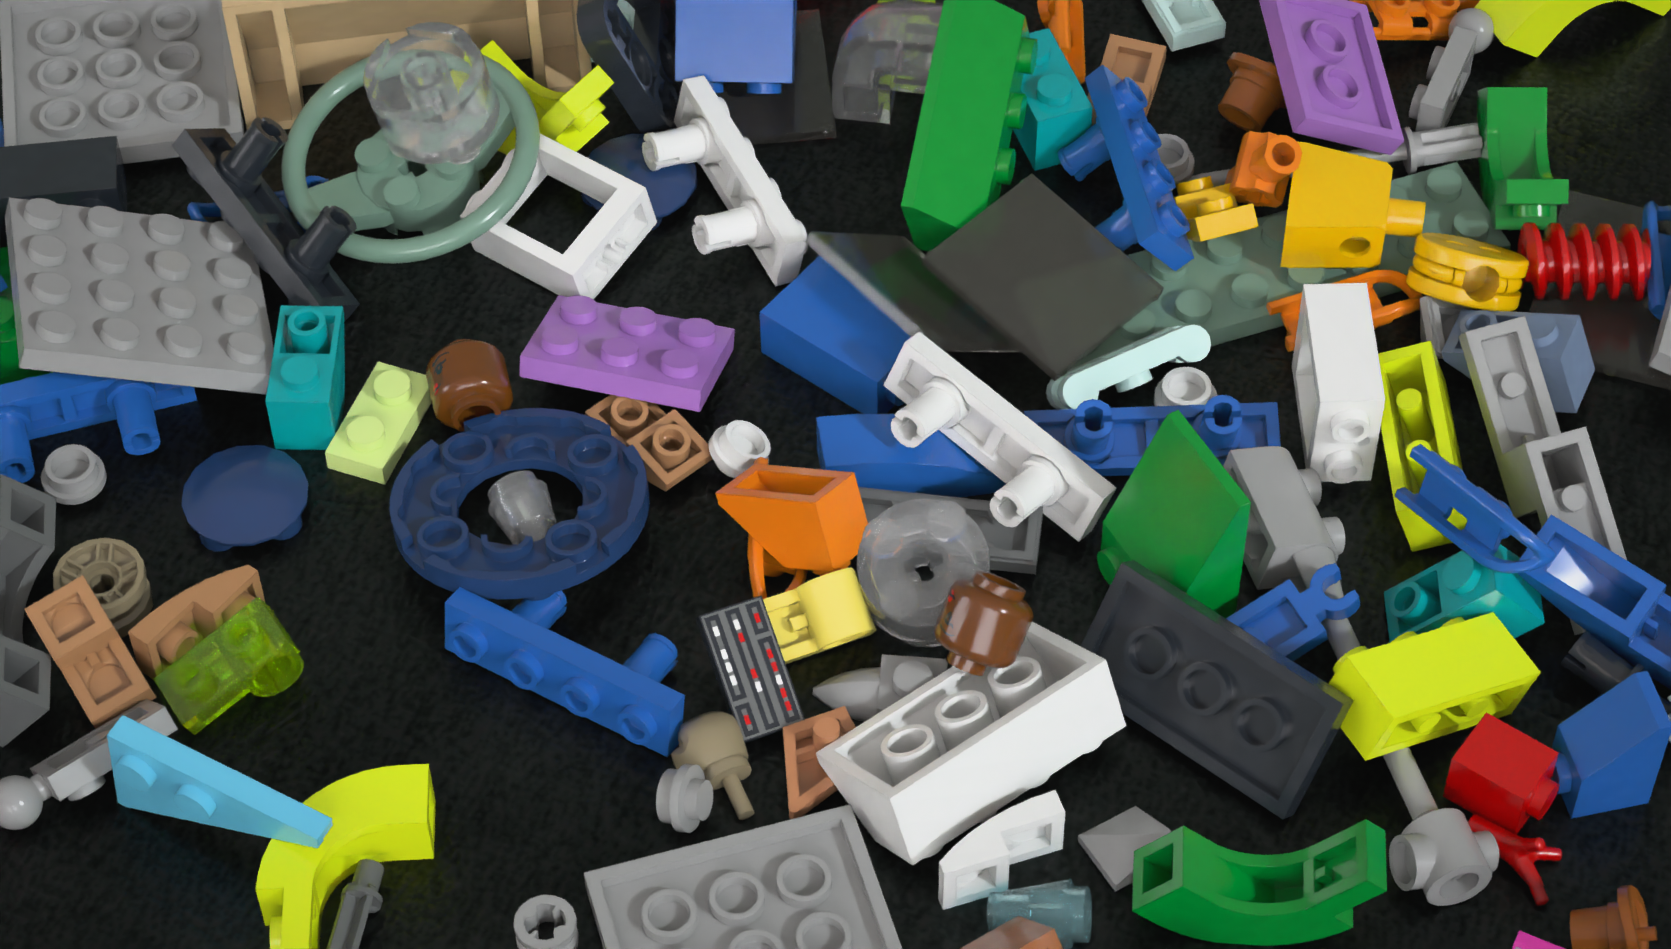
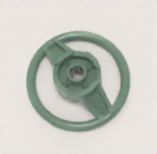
[281,44,540,264]

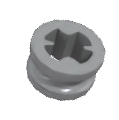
[514,895,579,949]

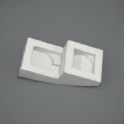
[938,790,1065,910]

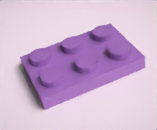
[1259,0,1404,155]
[520,295,735,412]

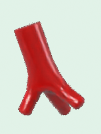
[1468,814,1562,906]

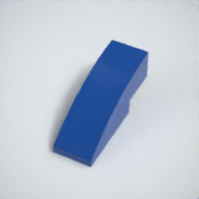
[816,414,1006,498]
[1517,514,1671,690]

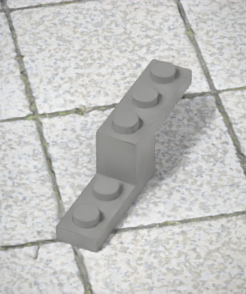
[1458,316,1627,635]

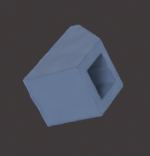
[1441,309,1595,413]

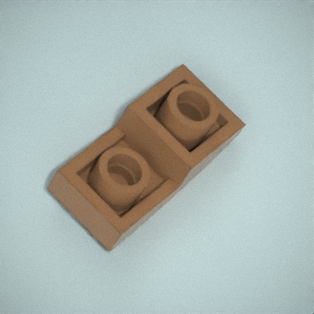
[585,395,712,491]
[128,565,267,682]

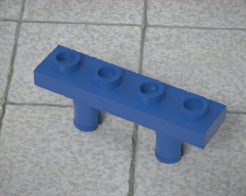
[1057,64,1194,271]
[0,372,197,483]
[1024,395,1281,476]
[445,587,685,757]

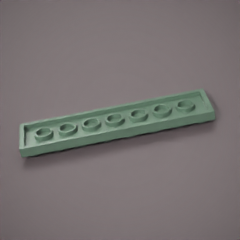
[1015,162,1511,377]

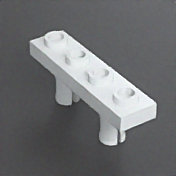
[642,75,808,286]
[883,331,1116,542]

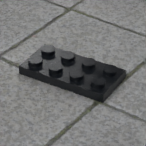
[1081,560,1354,819]

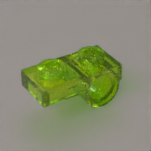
[154,597,304,735]

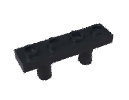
[172,117,360,321]

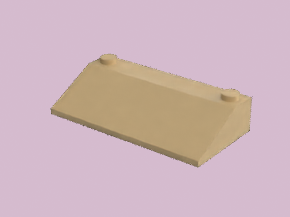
[221,0,592,130]

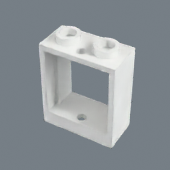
[460,134,657,300]
[1292,283,1385,484]

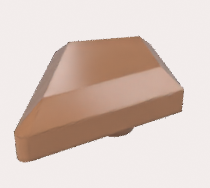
[783,706,856,819]

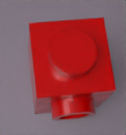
[1443,712,1560,835]

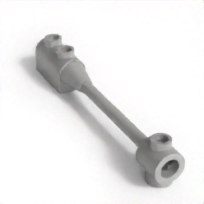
[1223,446,1499,906]

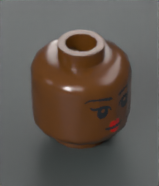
[426,339,513,432]
[934,570,1033,676]

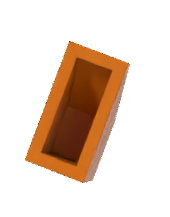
[716,464,873,576]

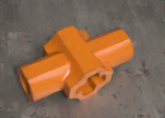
[1225,131,1302,208]

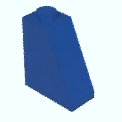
[760,240,911,414]

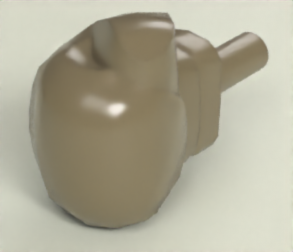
[671,711,754,820]

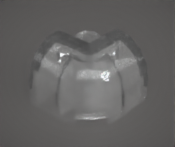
[832,0,943,124]

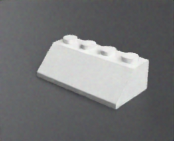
[816,622,1126,865]

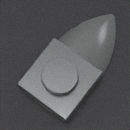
[813,654,948,722]

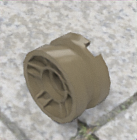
[53,538,153,638]

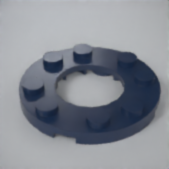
[389,408,650,601]

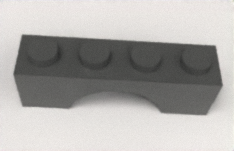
[0,474,56,747]

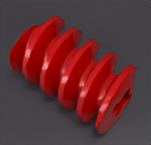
[1517,222,1651,301]

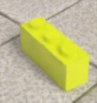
[1378,341,1467,552]
[1329,612,1541,761]

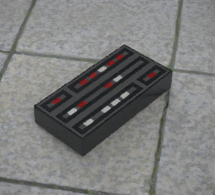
[696,596,805,743]

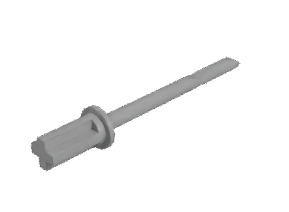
[1188,122,1483,187]

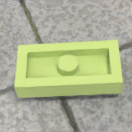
[325,362,432,485]

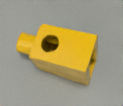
[1280,141,1426,268]

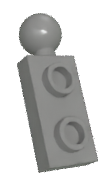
[1409,8,1494,132]
[0,699,178,830]

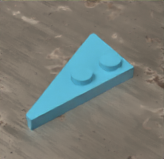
[107,715,333,848]

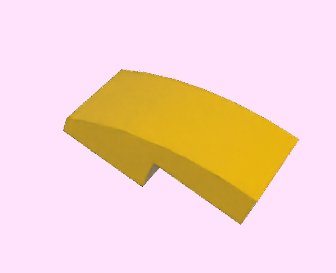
[1174,176,1259,242]

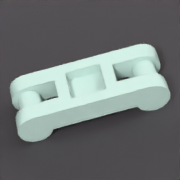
[1046,325,1211,410]

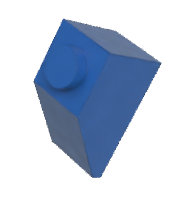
[1552,671,1671,819]

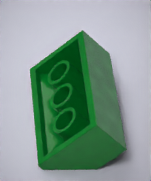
[901,0,1038,259]

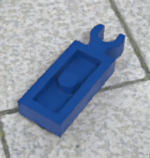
[1226,563,1360,661]

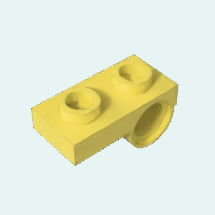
[763,567,876,664]

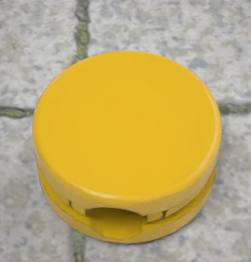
[1406,233,1529,312]

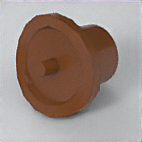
[1218,52,1287,132]
[1570,885,1657,949]

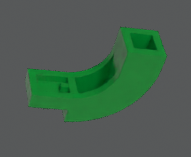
[1477,87,1569,230]
[1132,819,1387,946]

